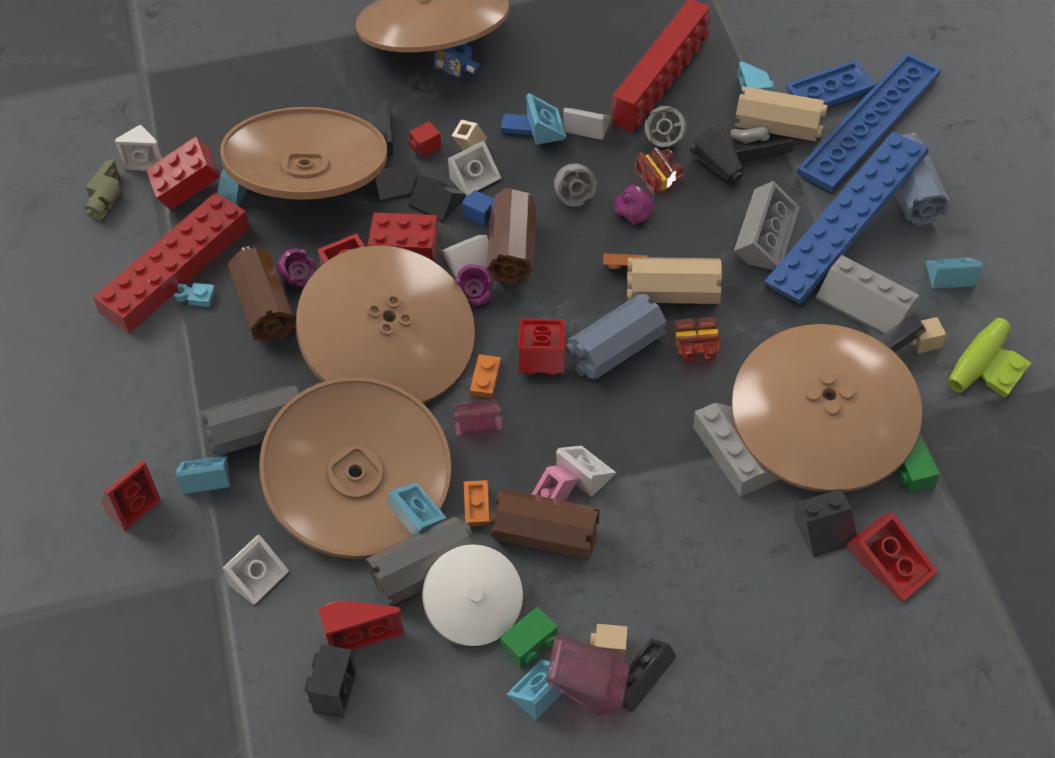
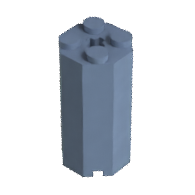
[895,133,950,226]
[565,294,667,379]

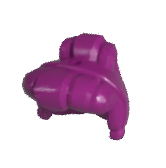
[614,185,654,225]
[277,248,316,288]
[456,264,493,307]

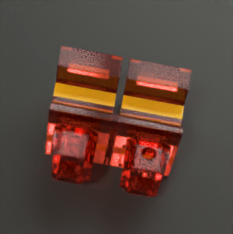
[635,147,684,194]
[674,317,720,362]

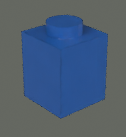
[462,190,494,227]

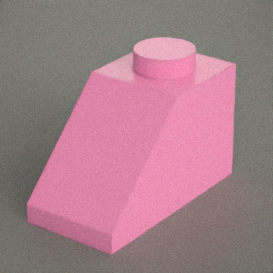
[532,465,579,501]

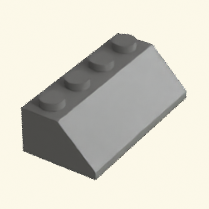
[734,181,800,270]
[816,255,919,335]
[693,403,779,497]

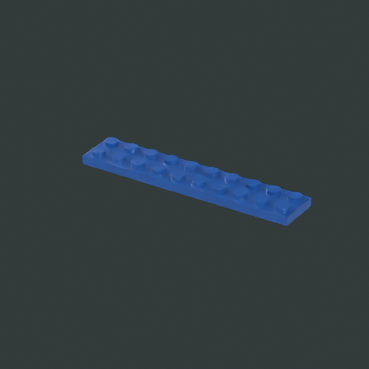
[797,52,941,192]
[764,132,929,305]

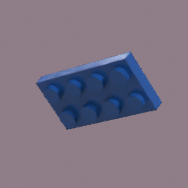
[785,59,876,107]

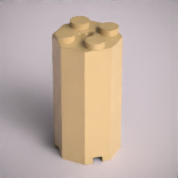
[735,86,828,141]
[627,257,722,304]

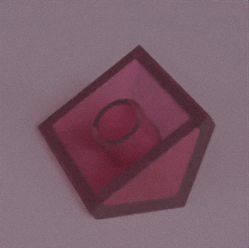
[452,398,502,435]

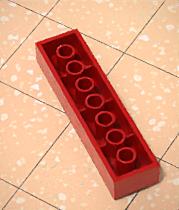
[612,0,711,133]
[93,192,250,334]

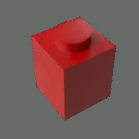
[409,121,442,158]

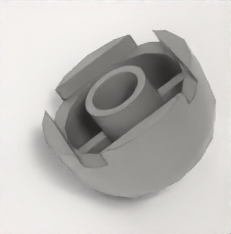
[645,106,687,148]
[554,163,597,207]

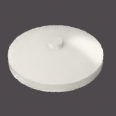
[422,545,523,646]

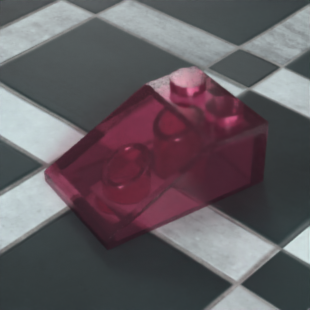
[546,634,630,715]

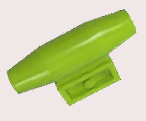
[948,318,1031,398]

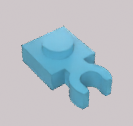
[174,283,216,307]

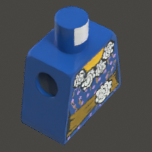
[434,44,479,78]

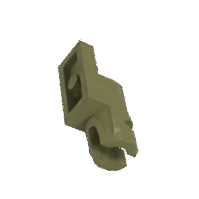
[84,159,122,221]

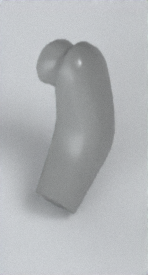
[730,127,770,144]

